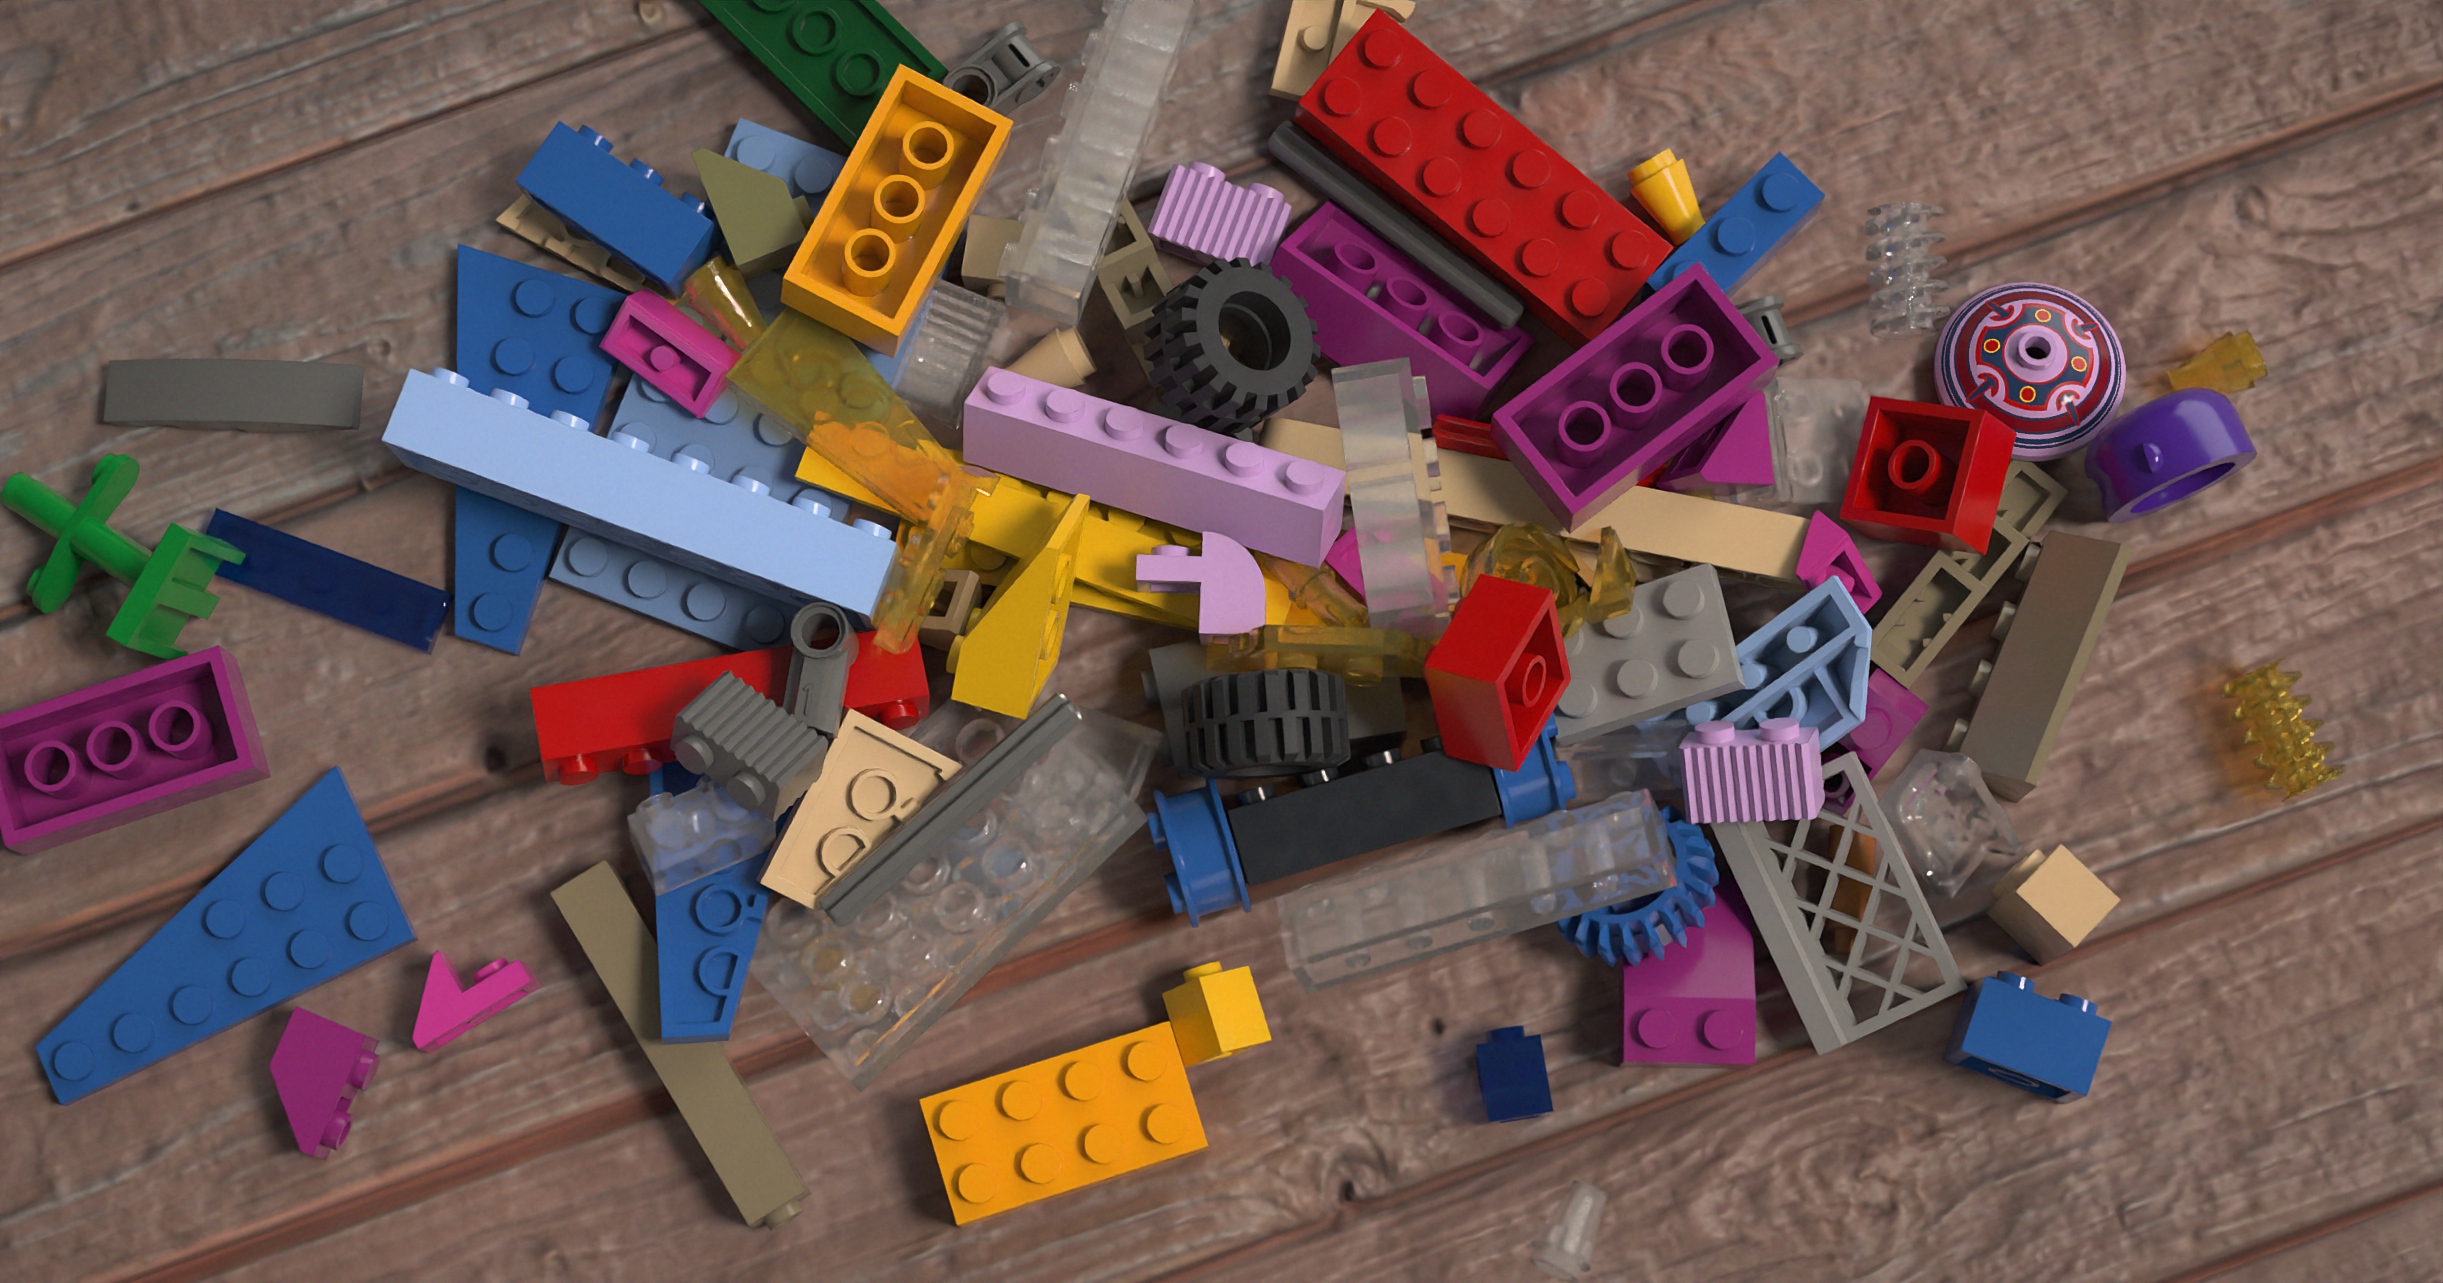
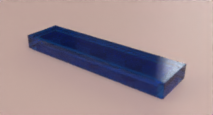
[205,508,454,655]

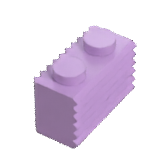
[1147,161,1292,267]
[1679,718,1825,824]

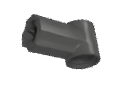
[783,602,859,739]

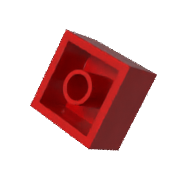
[1839,396,2017,555]
[1423,573,1571,773]

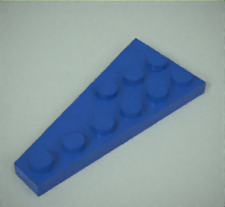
[455,244,629,657]
[645,667,798,1045]
[35,765,419,1106]

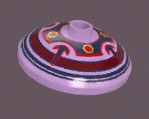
[1933,282,2126,461]

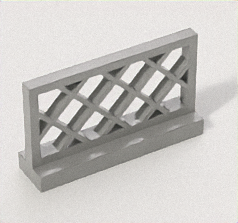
[1709,751,1968,1056]

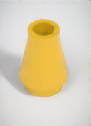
[1626,148,1705,247]

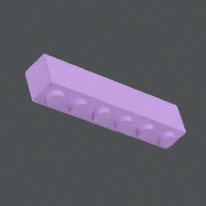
[963,366,1347,569]

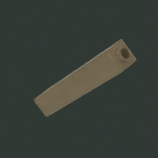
[550,859,812,1231]

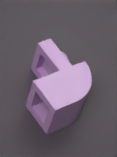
[1136,531,1266,647]

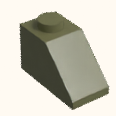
[690,148,814,282]

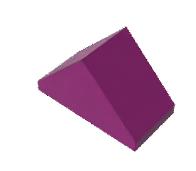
[1656,391,1774,496]

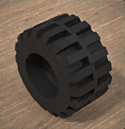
[1143,257,1320,434]
[1181,669,1351,779]

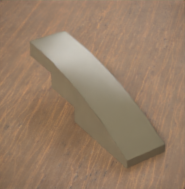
[1050,162,1174,403]
[1870,459,2069,689]

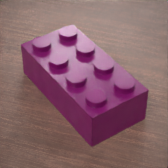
[1490,262,1779,534]
[0,645,271,856]

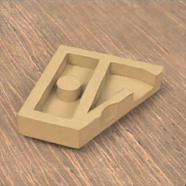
[1268,0,1416,102]

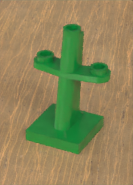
[0,454,246,660]

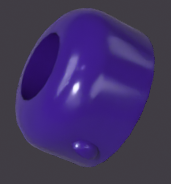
[2084,388,2257,524]

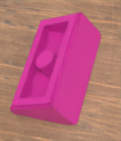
[599,288,745,419]
[1795,510,1882,615]

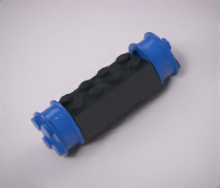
[1146,712,1576,929]

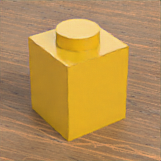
[1162,961,1272,1068]

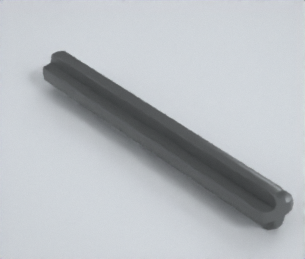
[1268,121,1527,329]
[819,692,1082,928]

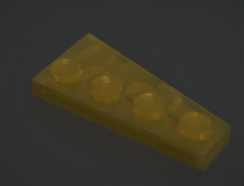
[725,306,966,532]

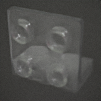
[1729,377,1866,511]

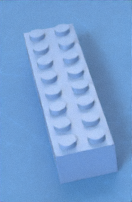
[382,367,907,632]

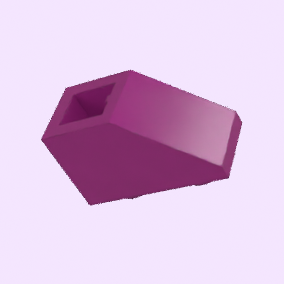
[1820,667,1929,816]
[269,1006,380,1160]

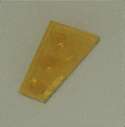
[872,466,1001,654]

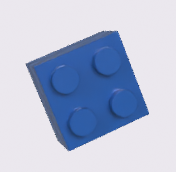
[1942,971,2112,1105]

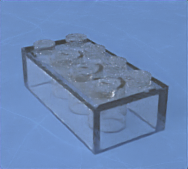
[1331,357,1460,648]

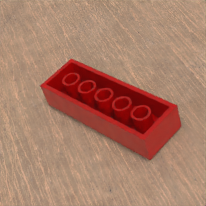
[1293,7,1674,351]

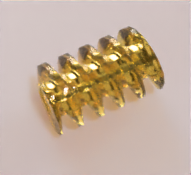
[2219,658,2348,803]

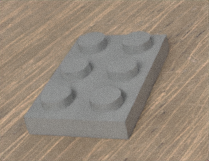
[1553,562,1746,746]

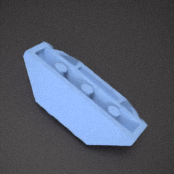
[1633,575,1872,779]

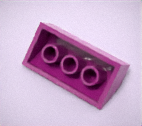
[1269,198,1536,431]

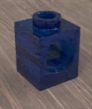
[1473,1026,1554,1126]

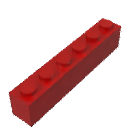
[530,624,930,786]

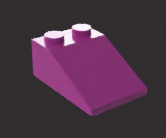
[1618,874,1756,1070]

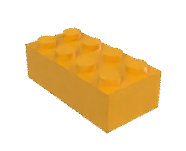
[780,64,1014,359]
[919,1021,1210,1228]

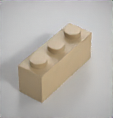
[1986,844,2120,966]

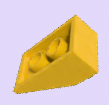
[946,493,1091,720]

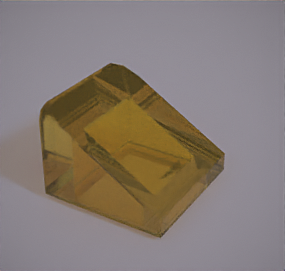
[1586,526,1637,624]

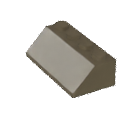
[1942,530,2134,803]

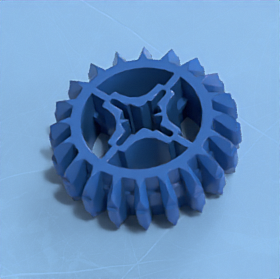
[1542,796,1719,968]

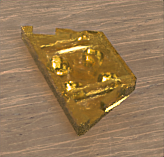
[1206,624,1433,687]

